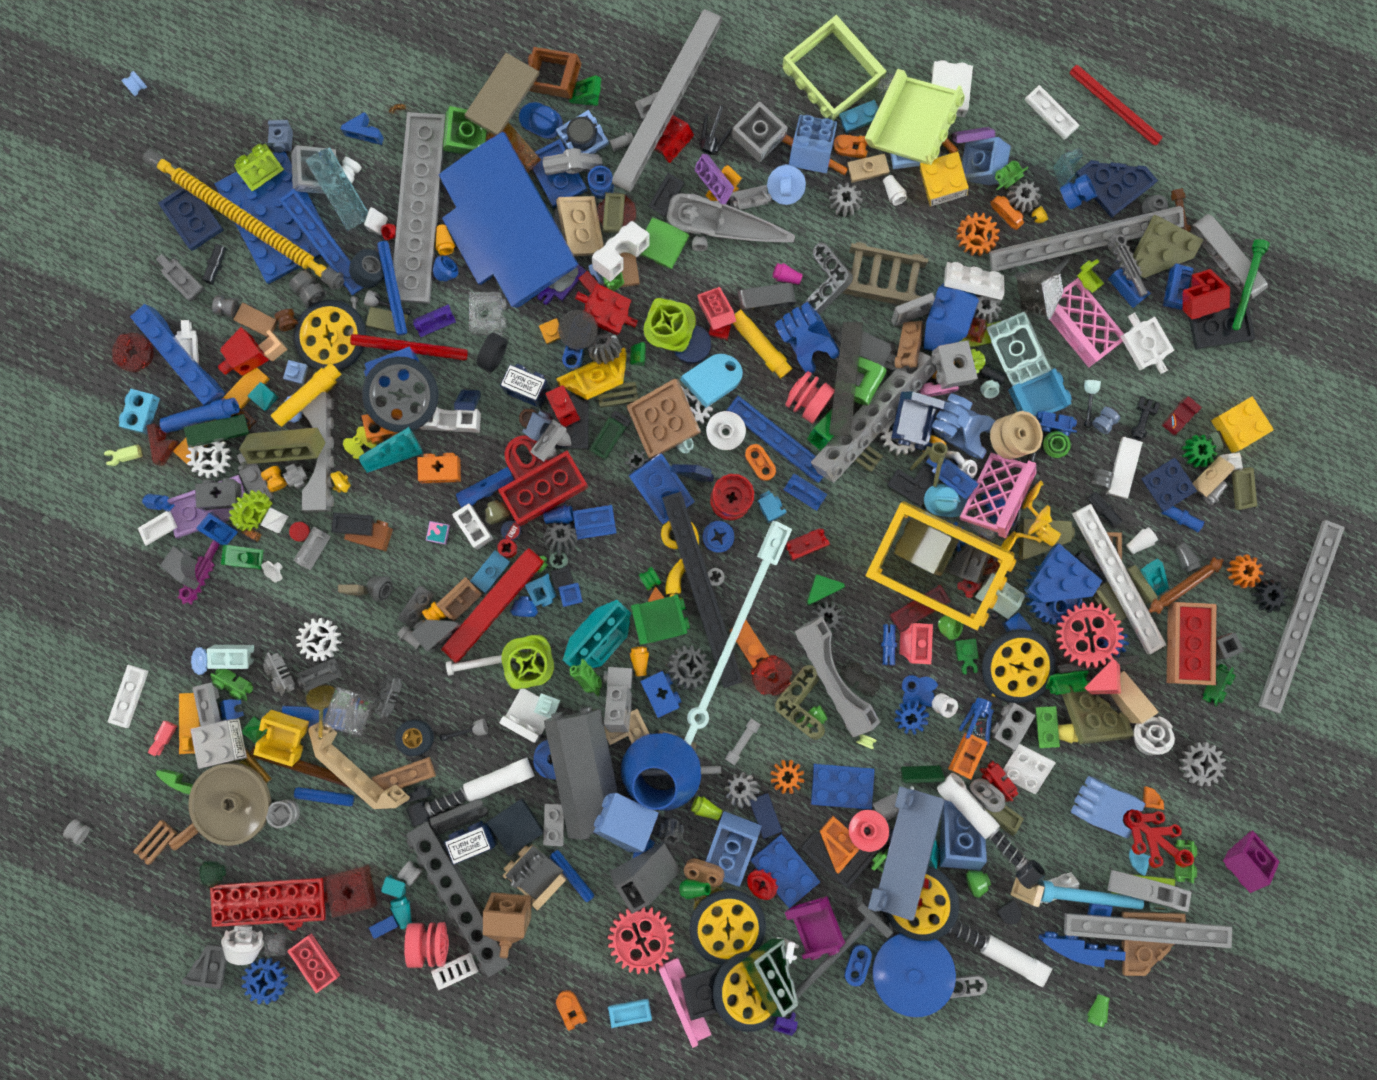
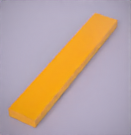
[173,368,270,464]

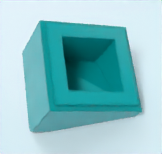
[248,382,279,412]
[381,875,406,898]

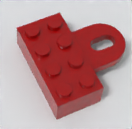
[498,435,589,527]

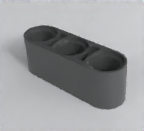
[737,283,796,313]

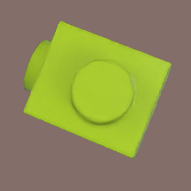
[1077,259,1104,293]

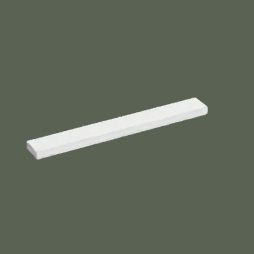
[1072,504,1166,654]

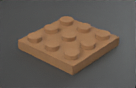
[627,379,701,459]

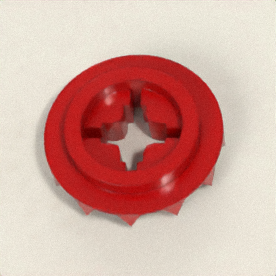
[747,869,779,900]

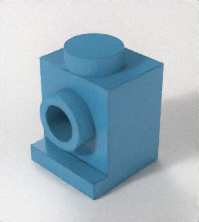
[757,491,786,523]
[525,574,557,607]

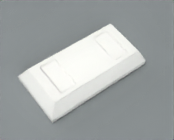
[138,511,177,546]

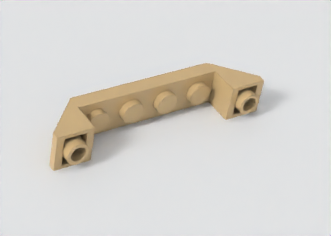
[308,720,410,809]

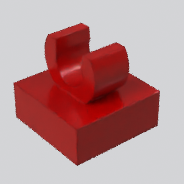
[709,324,732,340]

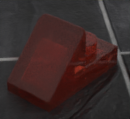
[147,424,180,466]

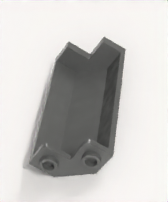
[544,706,618,840]

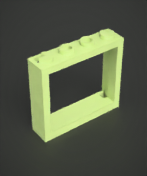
[783,15,887,121]

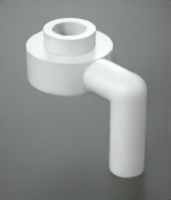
[945,450,977,478]

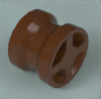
[274,309,298,332]

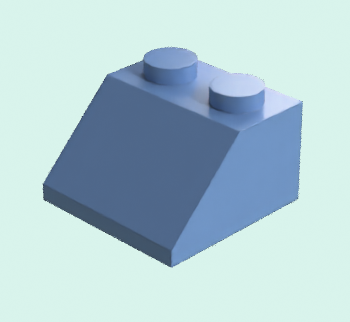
[962,137,1011,185]

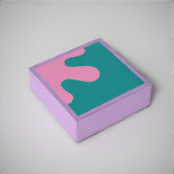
[426,521,450,545]

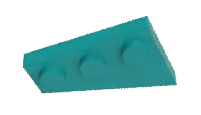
[359,427,423,473]

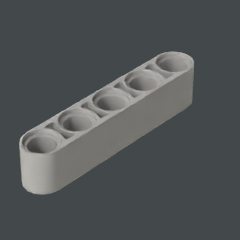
[1191,214,1268,300]

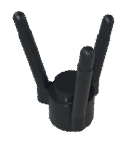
[699,105,733,155]

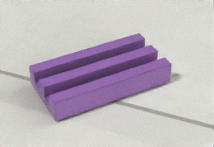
[952,127,995,143]

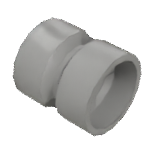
[266,799,300,828]

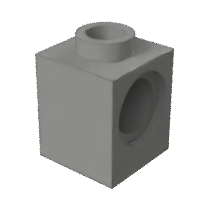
[603,667,633,689]

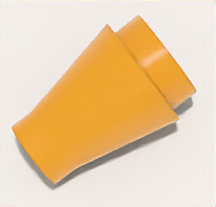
[436,225,455,255]
[629,646,649,676]

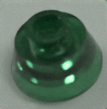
[199,861,226,888]

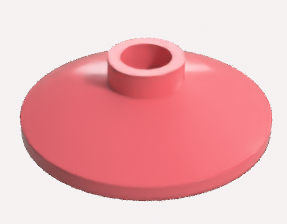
[848,810,889,852]

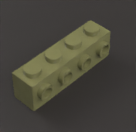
[239,427,326,464]

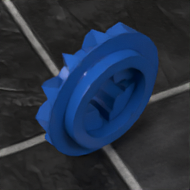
[703,521,734,553]

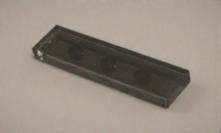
[1055,655,1139,673]

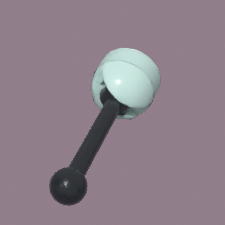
[1084,380,1101,428]

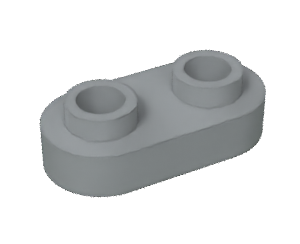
[970,779,1005,812]

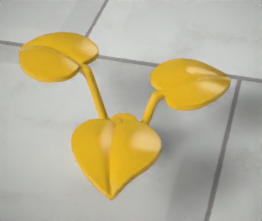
[997,480,1061,565]

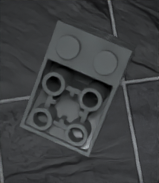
[610,842,680,914]

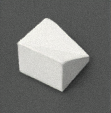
[261,508,289,533]

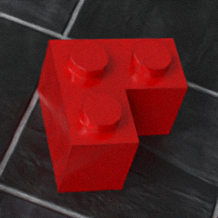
[1183,269,1230,320]

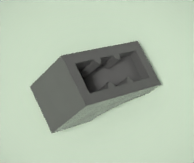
[160,546,200,590]

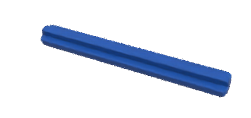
[377,241,407,335]

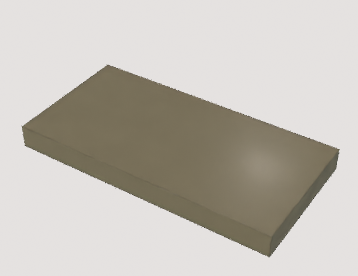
[465,53,539,136]

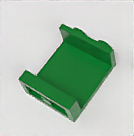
[631,594,690,645]

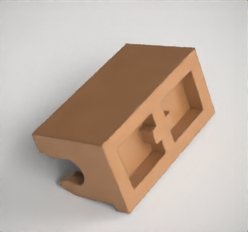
[436,577,483,621]

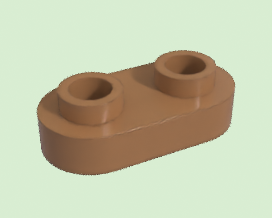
[684,859,725,887]

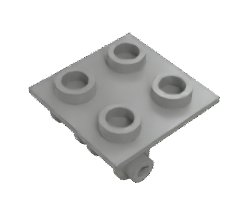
[263,652,295,696]

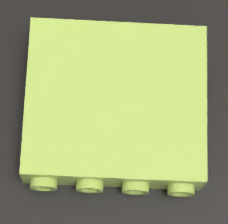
[865,69,965,165]

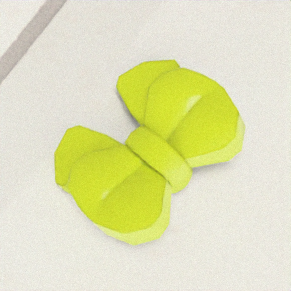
[343,426,377,459]

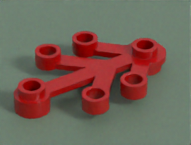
[1123,809,1194,868]

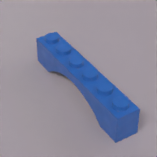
[130,304,226,405]

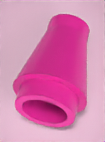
[772,263,803,285]

